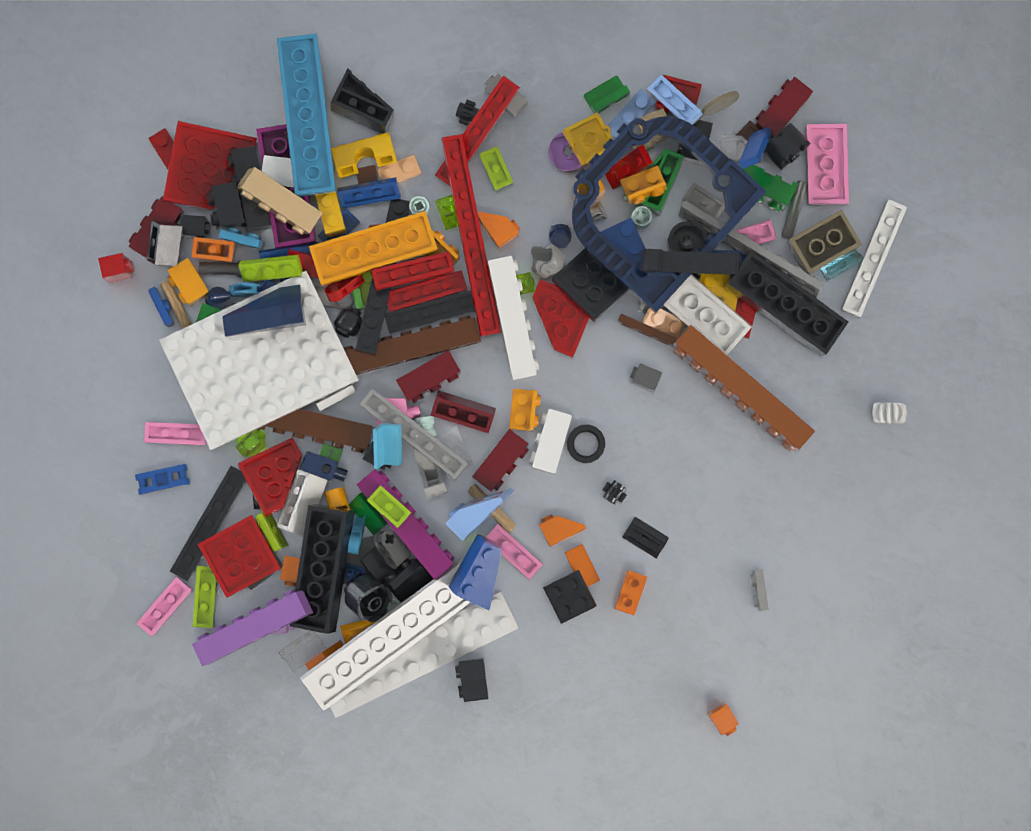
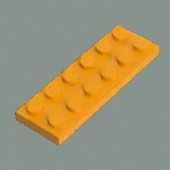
[309,211,438,286]

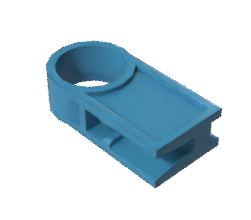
[229,282,260,297]
[348,515,366,555]

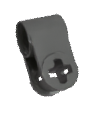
[373,530,411,569]

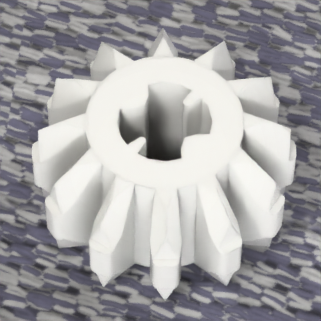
[872,403,907,424]

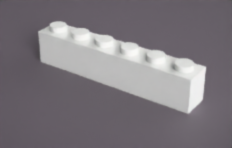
[487,256,539,380]

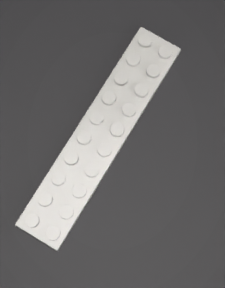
[300,557,470,711]
[330,592,519,718]

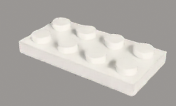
[664,274,752,355]

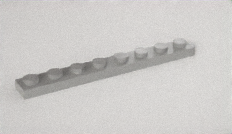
[679,200,824,297]

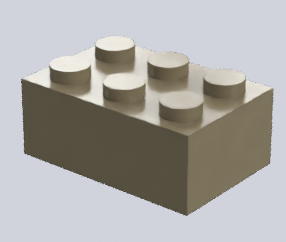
[787,210,862,275]

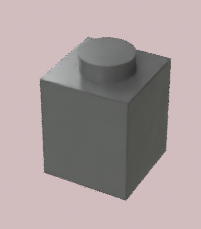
[630,363,663,393]

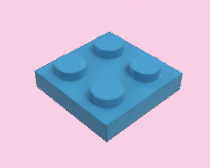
[219,227,265,250]

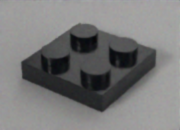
[543,570,597,624]

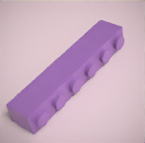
[192,589,313,666]

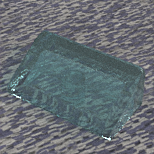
[820,250,864,281]

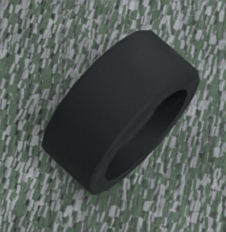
[567,424,605,463]

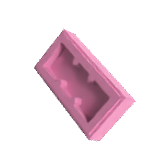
[736,219,777,244]

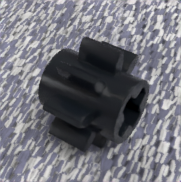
[455,99,479,126]
[602,480,627,505]

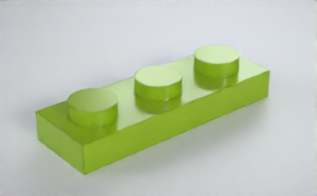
[238,255,303,282]
[192,566,217,628]

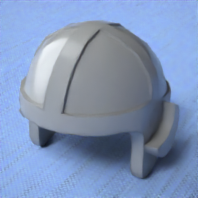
[531,244,565,278]

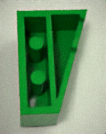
[623,148,684,215]
[740,165,798,212]

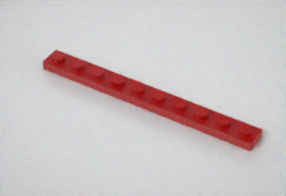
[441,134,501,337]

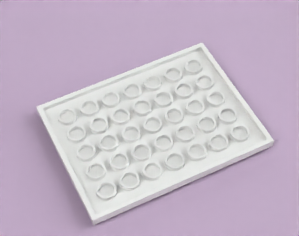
[159,271,359,450]

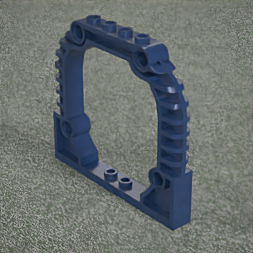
[572,116,766,313]

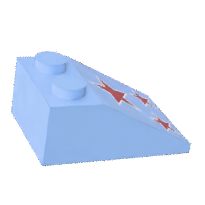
[445,488,514,541]

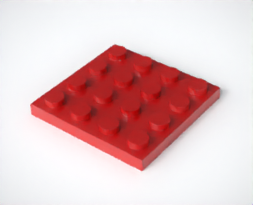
[162,121,257,211]

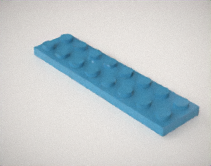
[277,33,336,197]

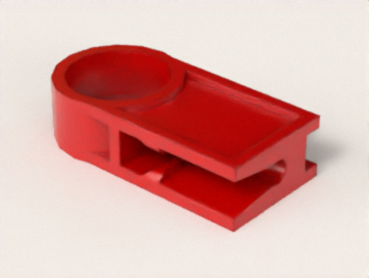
[325,274,365,302]

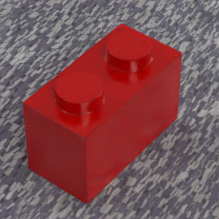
[98,253,135,283]

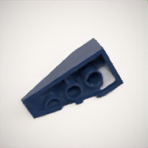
[222,285,306,337]

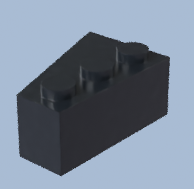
[330,68,394,134]

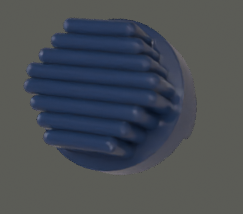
[549,224,572,248]
[205,287,230,309]

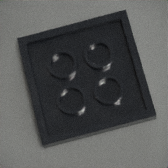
[551,248,629,322]

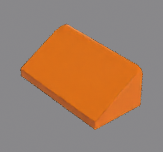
[565,544,600,587]

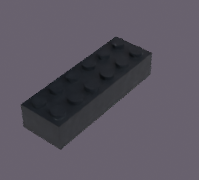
[723,251,849,356]
[290,504,355,634]

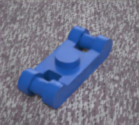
[135,464,190,495]

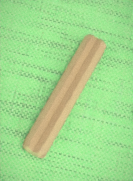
[160,280,192,329]
[468,484,516,533]

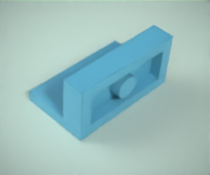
[373,423,402,469]

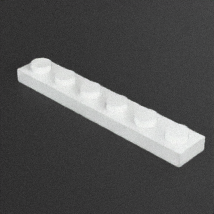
[841,200,907,318]

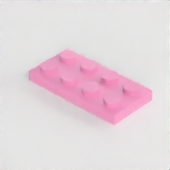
[806,124,849,205]

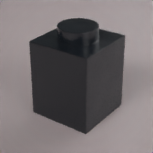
[180,215,211,238]

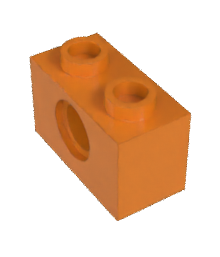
[191,237,237,263]
[614,570,647,616]

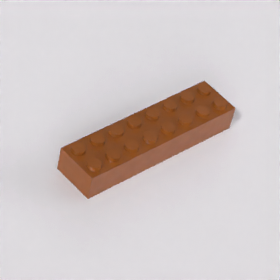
[672,325,815,452]

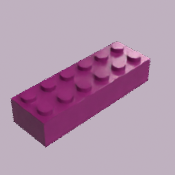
[256,124,317,248]
[356,469,455,580]

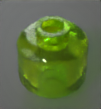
[235,429,266,458]

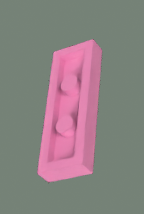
[144,422,206,446]
[486,524,543,580]
[136,577,192,637]

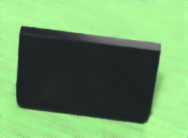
[622,517,669,559]
[391,565,434,603]

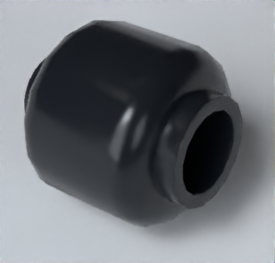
[334,307,363,338]

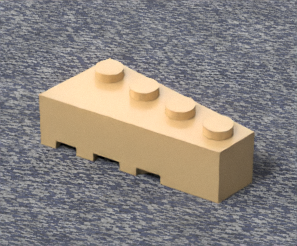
[237,167,322,235]

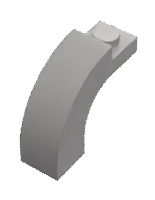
[412,446,448,499]

